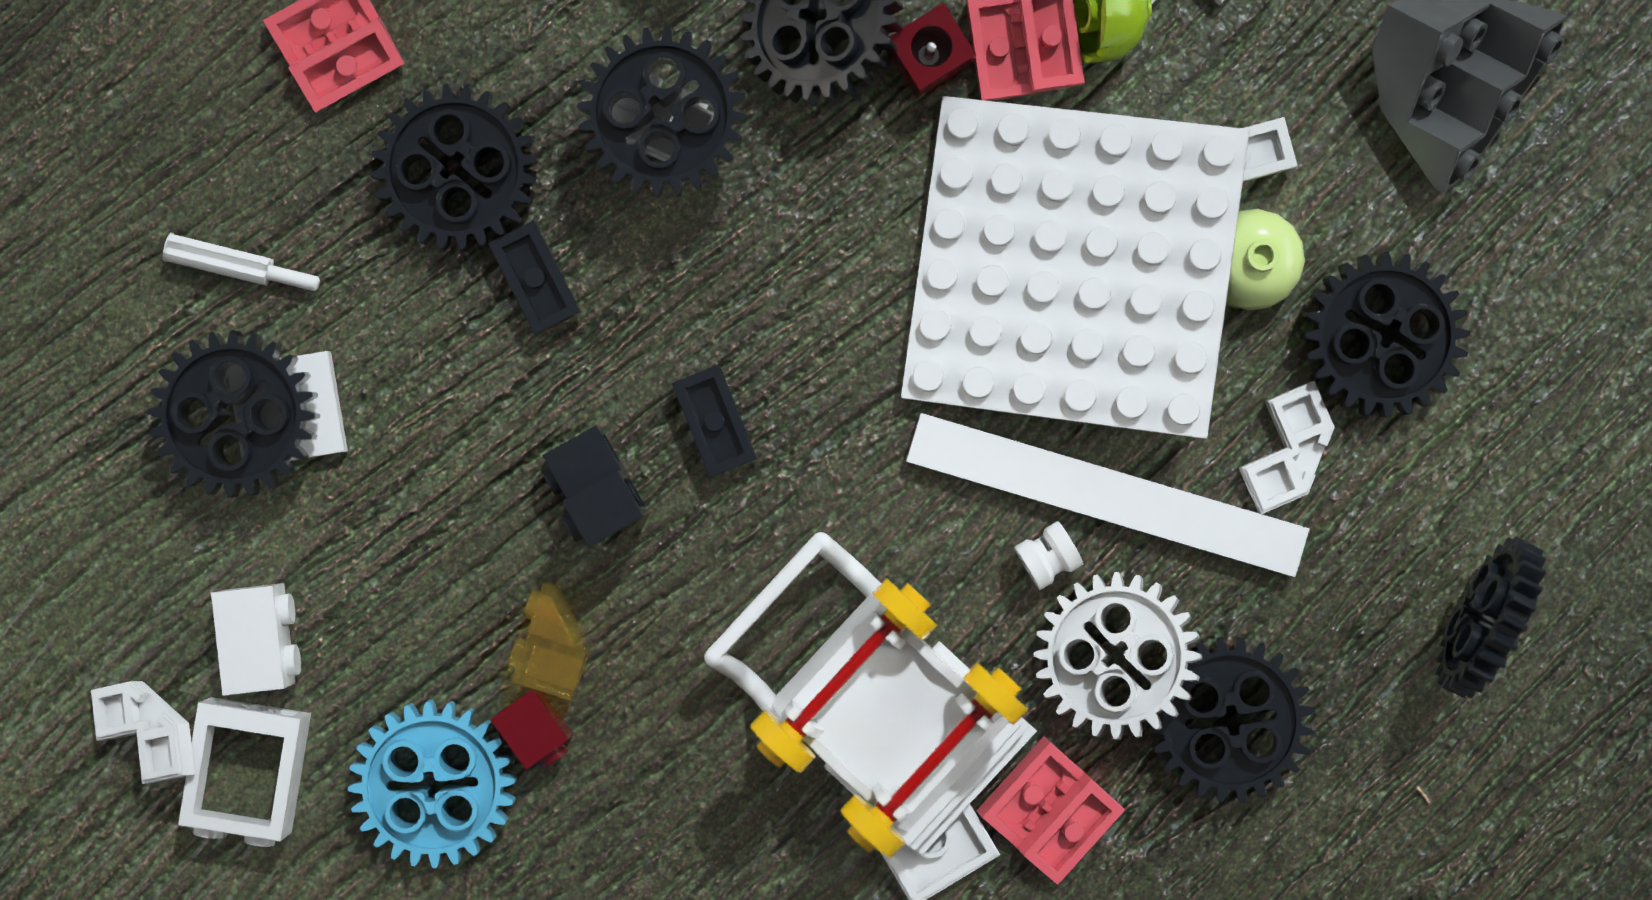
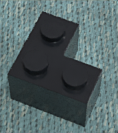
[541,425,650,547]

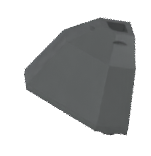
[1372,0,1567,193]

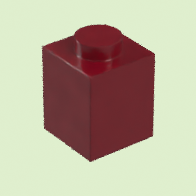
[490,685,573,770]

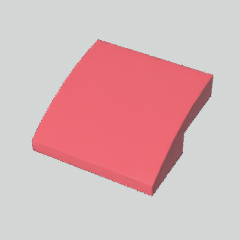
[263,0,404,113]
[966,0,1085,101]
[977,736,1125,885]

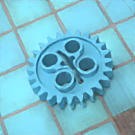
[348,699,517,868]

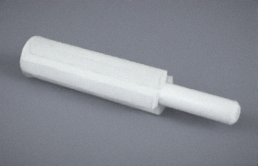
[163,232,320,291]

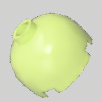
[1226,209,1305,311]

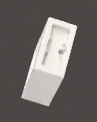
[178,697,311,847]

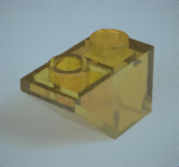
[508,581,591,701]

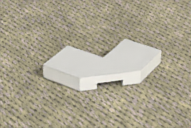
[1239,381,1334,514]
[91,681,195,784]

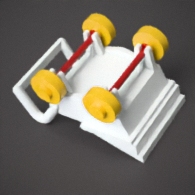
[704,532,1037,858]

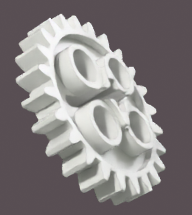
[1034,572,1202,740]

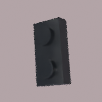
[488,220,582,335]
[672,364,758,478]

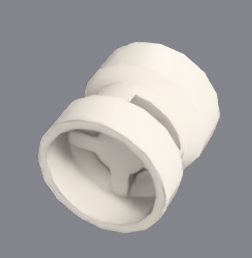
[1014,521,1084,590]

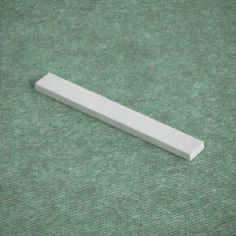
[906,413,1309,577]

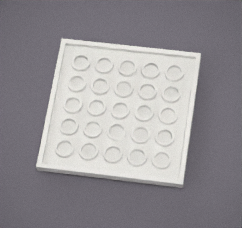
[901,96,1250,439]

